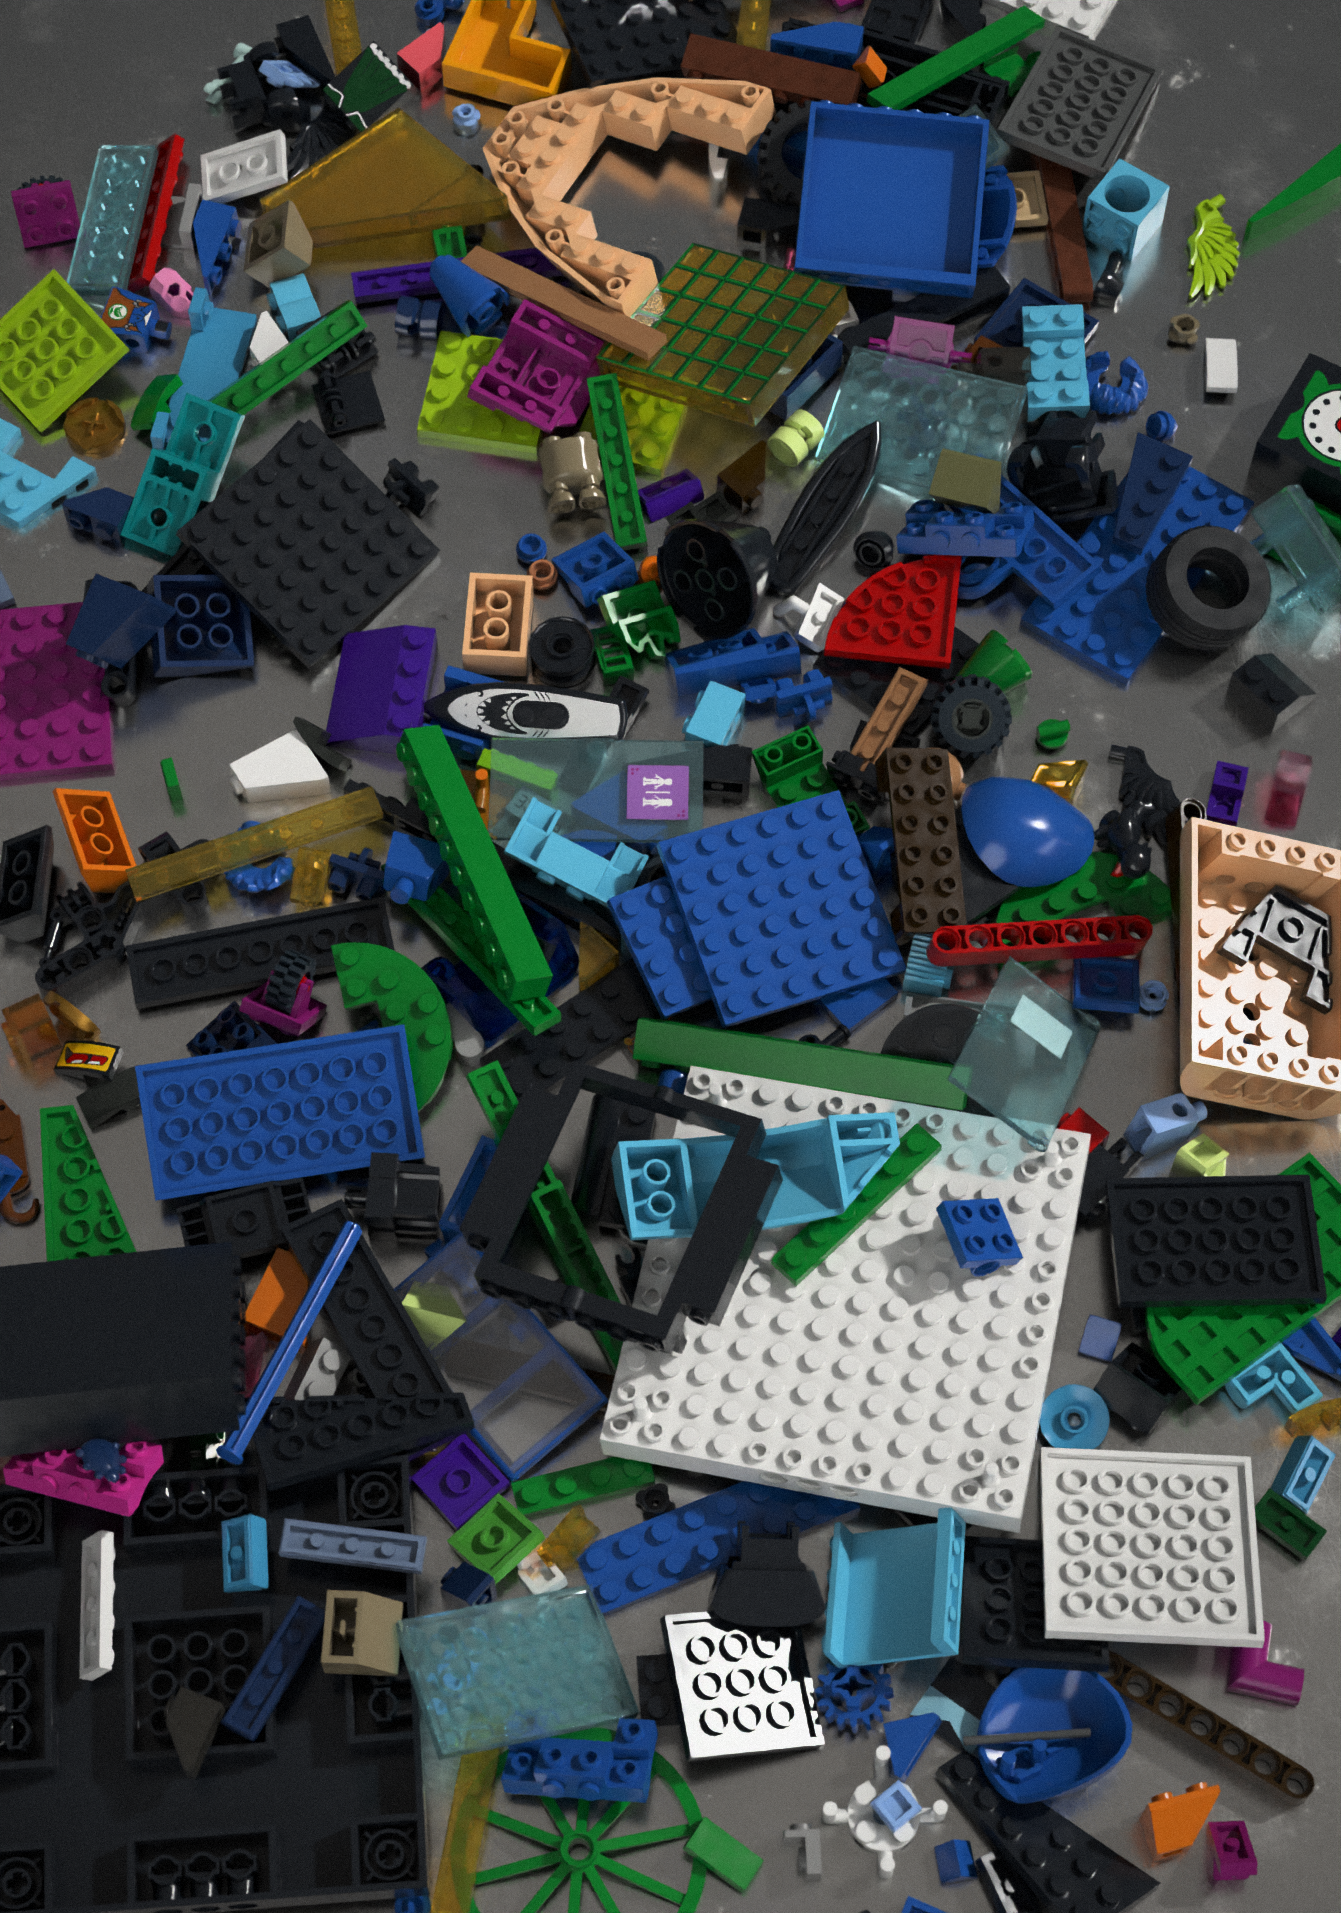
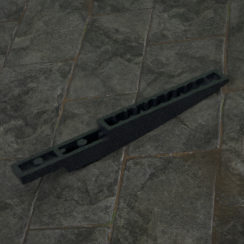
[343,779,621,953]

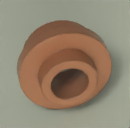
[527,559,558,590]

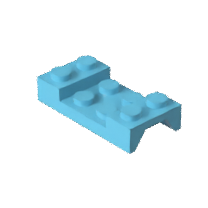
[1021,304,1090,422]

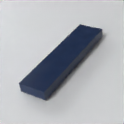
[221,1596,325,1743]

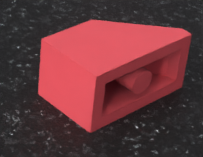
[397,22,446,92]

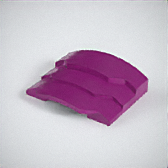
[467,299,604,434]

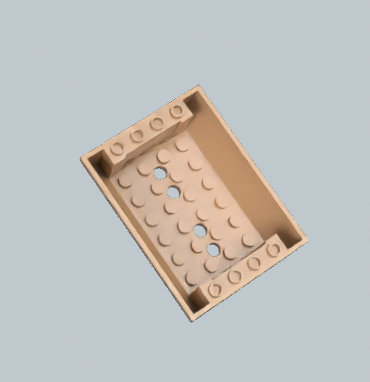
[1180,817,1341,1120]

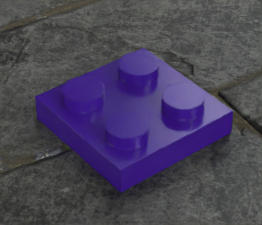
[411,1434,510,1531]

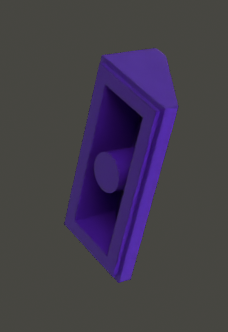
[638,469,704,522]

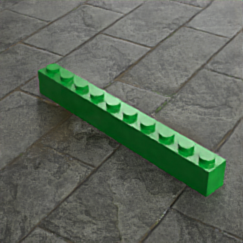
[396,725,553,1002]
[632,1017,972,1111]

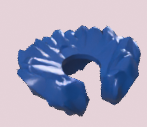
[1085,351,1148,415]
[220,821,296,893]

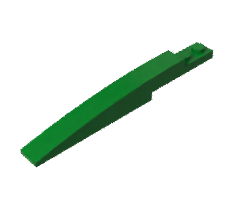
[1243,143,1341,241]
[465,1060,623,1372]

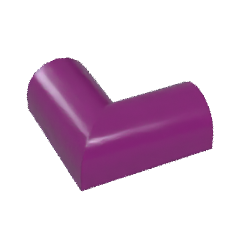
[1226,1621,1304,1706]

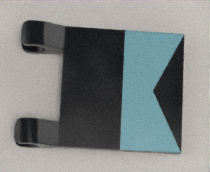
[910,1638,1012,1754]

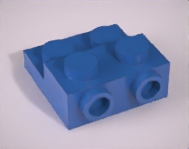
[551,531,639,608]

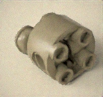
[537,432,607,514]

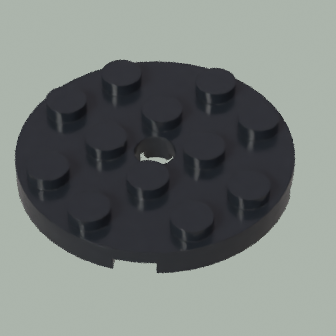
[881,1004,1013,1117]

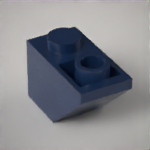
[62,487,134,543]

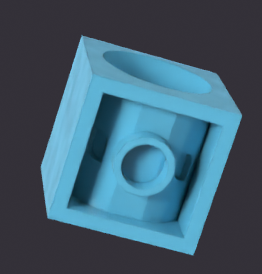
[1082,158,1170,262]

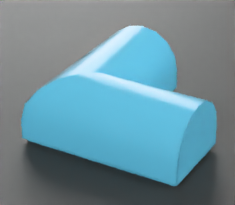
[1225,1343,1323,1418]

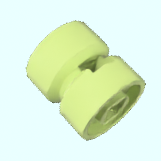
[767,409,825,467]

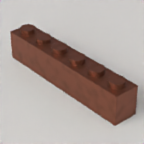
[681,33,862,107]

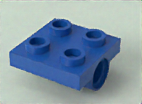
[936,1198,1023,1277]

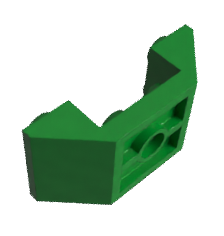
[752,725,870,835]

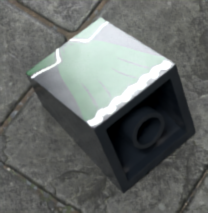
[323,41,420,136]

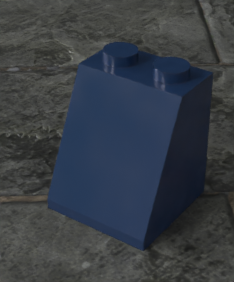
[66,573,176,669]

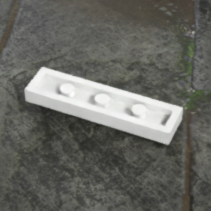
[80,1530,116,1681]

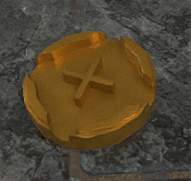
[63,397,125,454]
[43,991,101,1042]

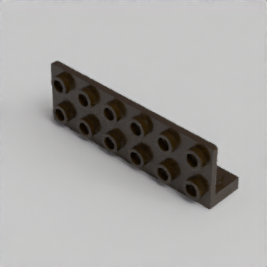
[875,748,967,945]

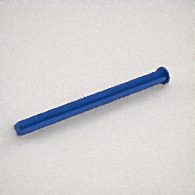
[216,1221,362,1464]

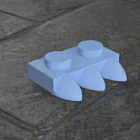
[258,60,320,88]

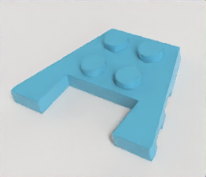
[0,418,97,529]

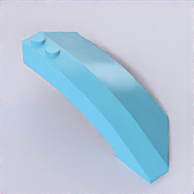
[611,1112,900,1240]

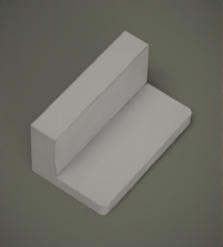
[160,183,203,250]

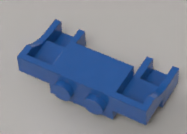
[896,499,1034,557]
[501,1711,658,1803]

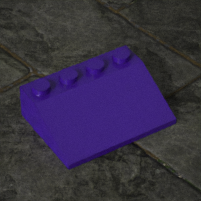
[326,625,438,754]

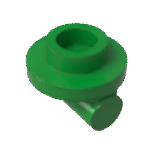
[1036,719,1070,749]

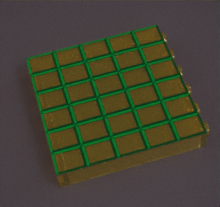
[596,243,849,427]

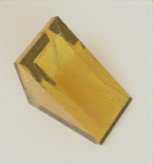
[1031,760,1088,806]
[579,922,619,993]

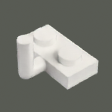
[773,583,844,653]

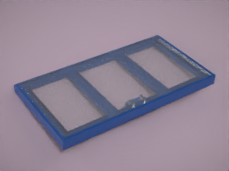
[394,1232,608,1483]

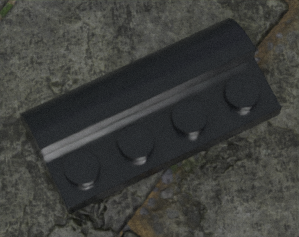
[571,1094,656,1231]

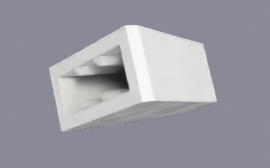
[229,729,331,803]

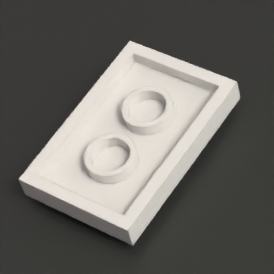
[201,129,288,204]

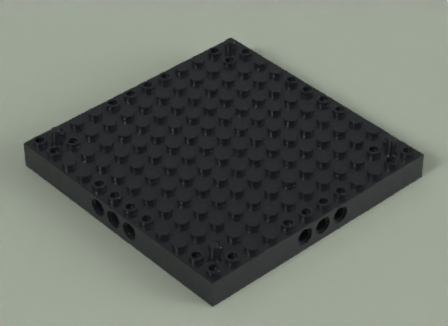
[0,1455,430,1913]

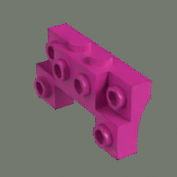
[3,1441,164,1517]

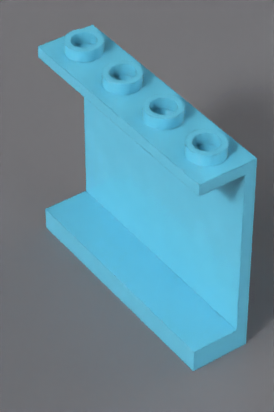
[821,1508,966,1668]

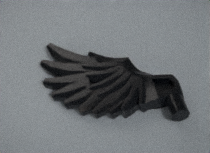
[287,100,349,182]
[1109,744,1181,846]

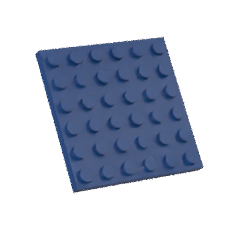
[656,790,906,1028]

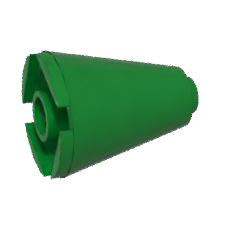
[952,629,1032,694]

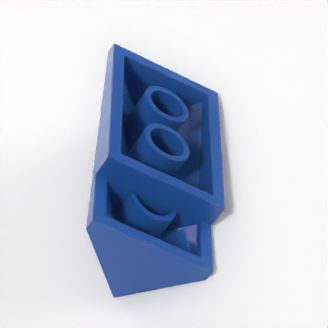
[666,628,802,696]

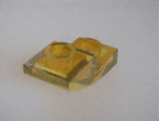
[1284,1398,1341,1438]

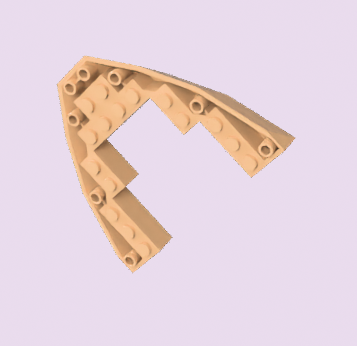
[482,77,776,319]

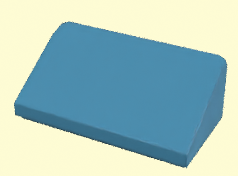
[1270,1435,1336,1514]
[222,1514,269,1593]

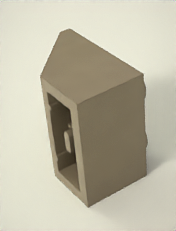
[321,1590,403,1676]

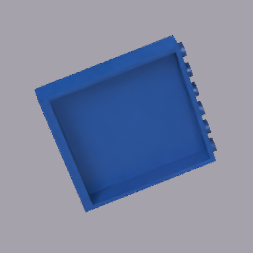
[793,100,989,298]

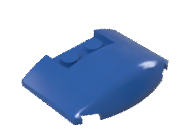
[977,165,1017,269]

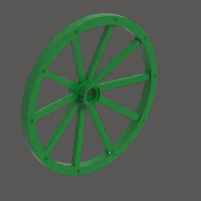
[451,1726,707,1913]

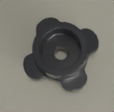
[635,1483,676,1521]

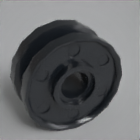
[529,616,596,687]

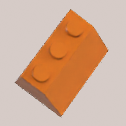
[52,788,139,893]

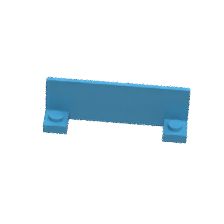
[150,287,257,451]

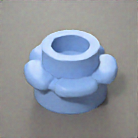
[452,103,481,131]
[1140,980,1169,1011]

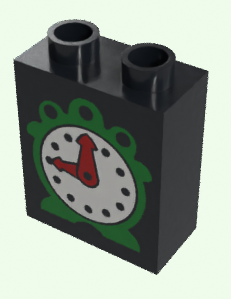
[1248,353,1341,515]

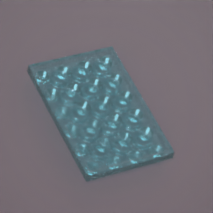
[815,346,1028,489]
[395,1584,640,1760]

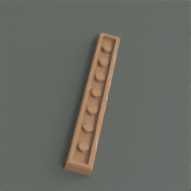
[461,245,667,361]

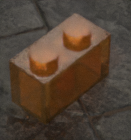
[0,993,62,1064]

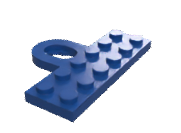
[944,454,1102,610]

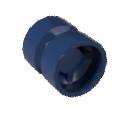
[395,296,444,341]

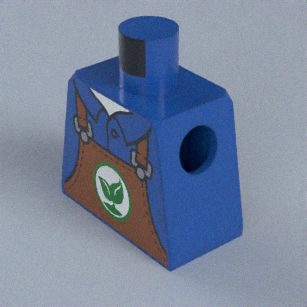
[100,286,172,353]

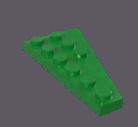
[40,1105,137,1262]

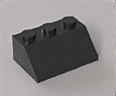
[0,825,54,943]

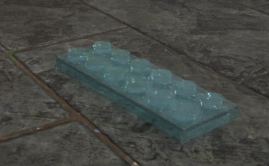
[67,145,159,296]

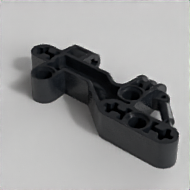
[35,831,220,999]

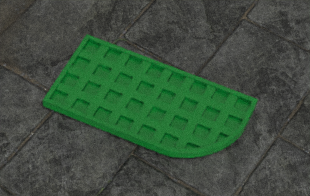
[1145,1152,1341,1405]

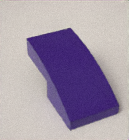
[1206,761,1249,827]

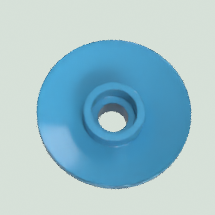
[1040,1384,1110,1449]

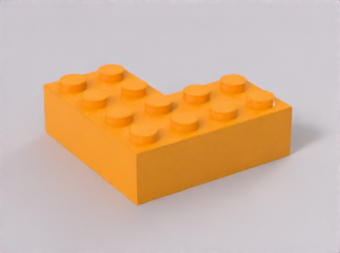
[442,0,572,106]

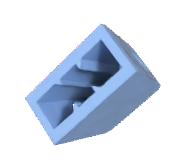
[1123,1093,1208,1162]

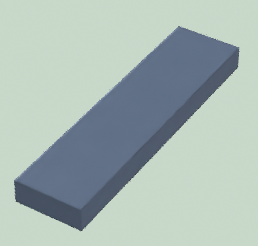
[279,1518,427,1575]

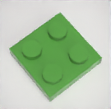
[447,1493,545,1585]

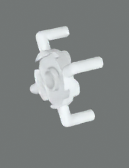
[821,1746,948,1879]

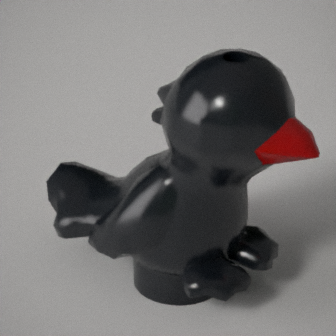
[1094,799,1156,879]

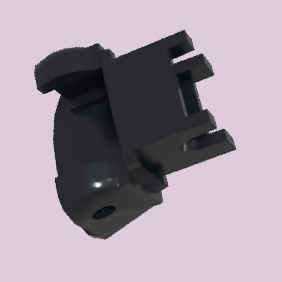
[1007,411,1106,512]

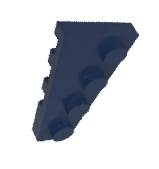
[1112,432,1194,556]

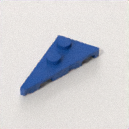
[1282,1318,1341,1381]

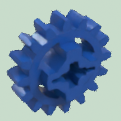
[815,1663,894,1733]

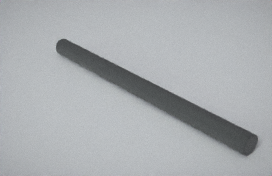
[963,1728,1091,1746]

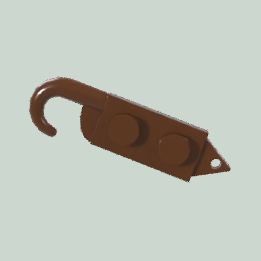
[0,1099,39,1224]

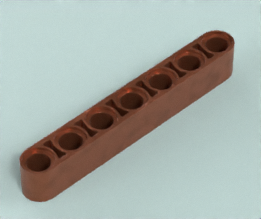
[1033,154,1093,303]

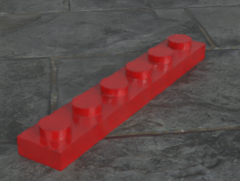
[125,133,185,293]

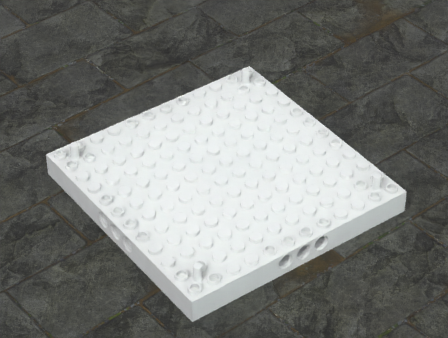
[600,1066,1091,1533]

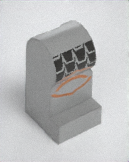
[446,1002,485,1067]

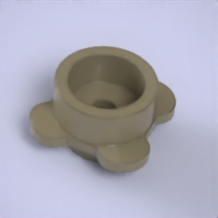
[1168,314,1200,344]

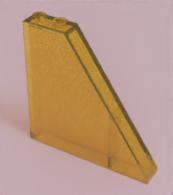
[260,107,511,249]

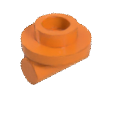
[636,555,661,586]

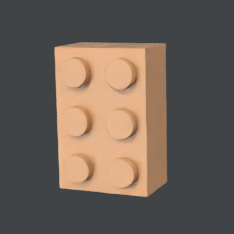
[462,572,534,676]

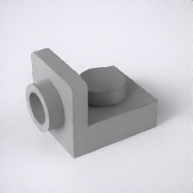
[783,1823,822,1881]

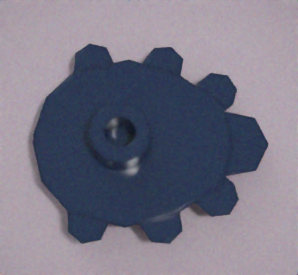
[75,1439,127,1483]

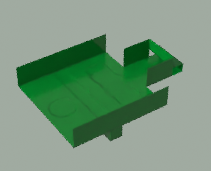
[983,46,1041,97]

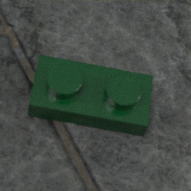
[1255,1488,1327,1561]

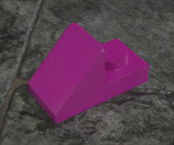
[1208,1821,1258,1880]

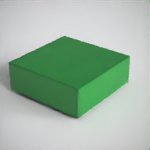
[160,757,183,802]

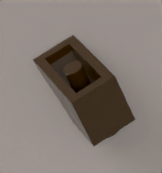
[717,440,766,514]

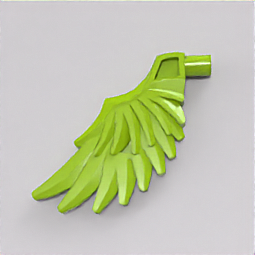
[1187,194,1240,299]

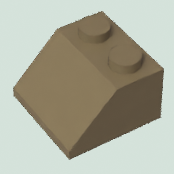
[244,200,313,288]

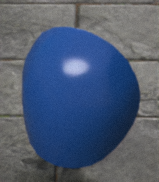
[961,776,1095,888]
[977,1667,1133,1804]

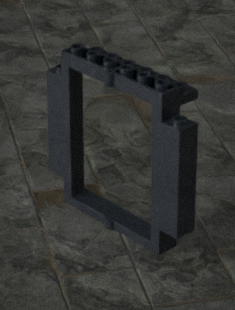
[459,1061,783,1354]

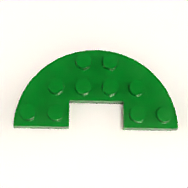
[996,852,1172,978]
[331,942,453,1113]

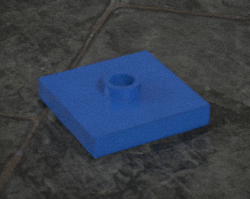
[1072,957,1140,1014]
[816,979,898,1033]

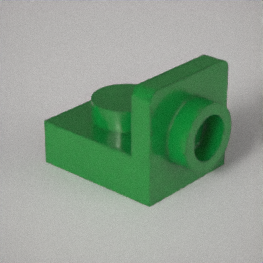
[431,222,467,258]

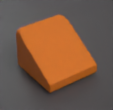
[852,46,887,88]

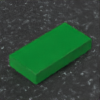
[682,1816,764,1892]

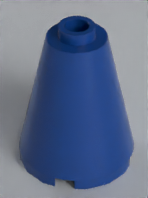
[429,255,510,337]

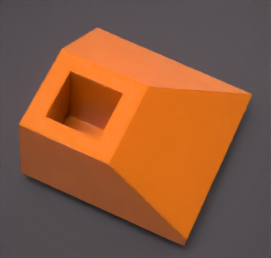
[1139,1782,1221,1861]

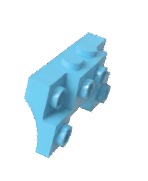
[504,797,649,908]

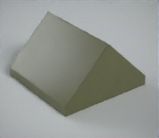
[929,448,1002,514]

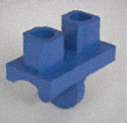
[775,669,833,722]

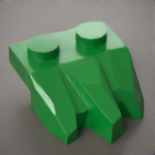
[597,580,681,659]

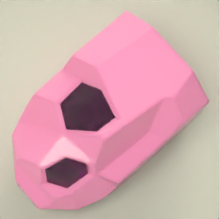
[149,268,194,318]

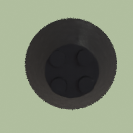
[657,519,780,639]

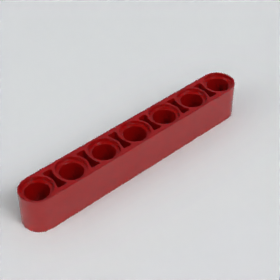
[926,915,1153,967]

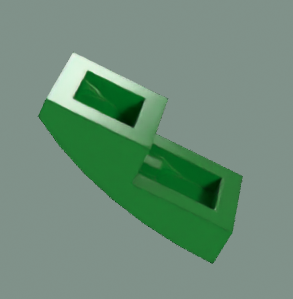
[130,374,183,431]

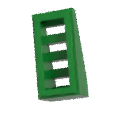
[590,626,634,686]

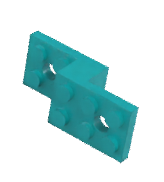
[121,393,245,557]

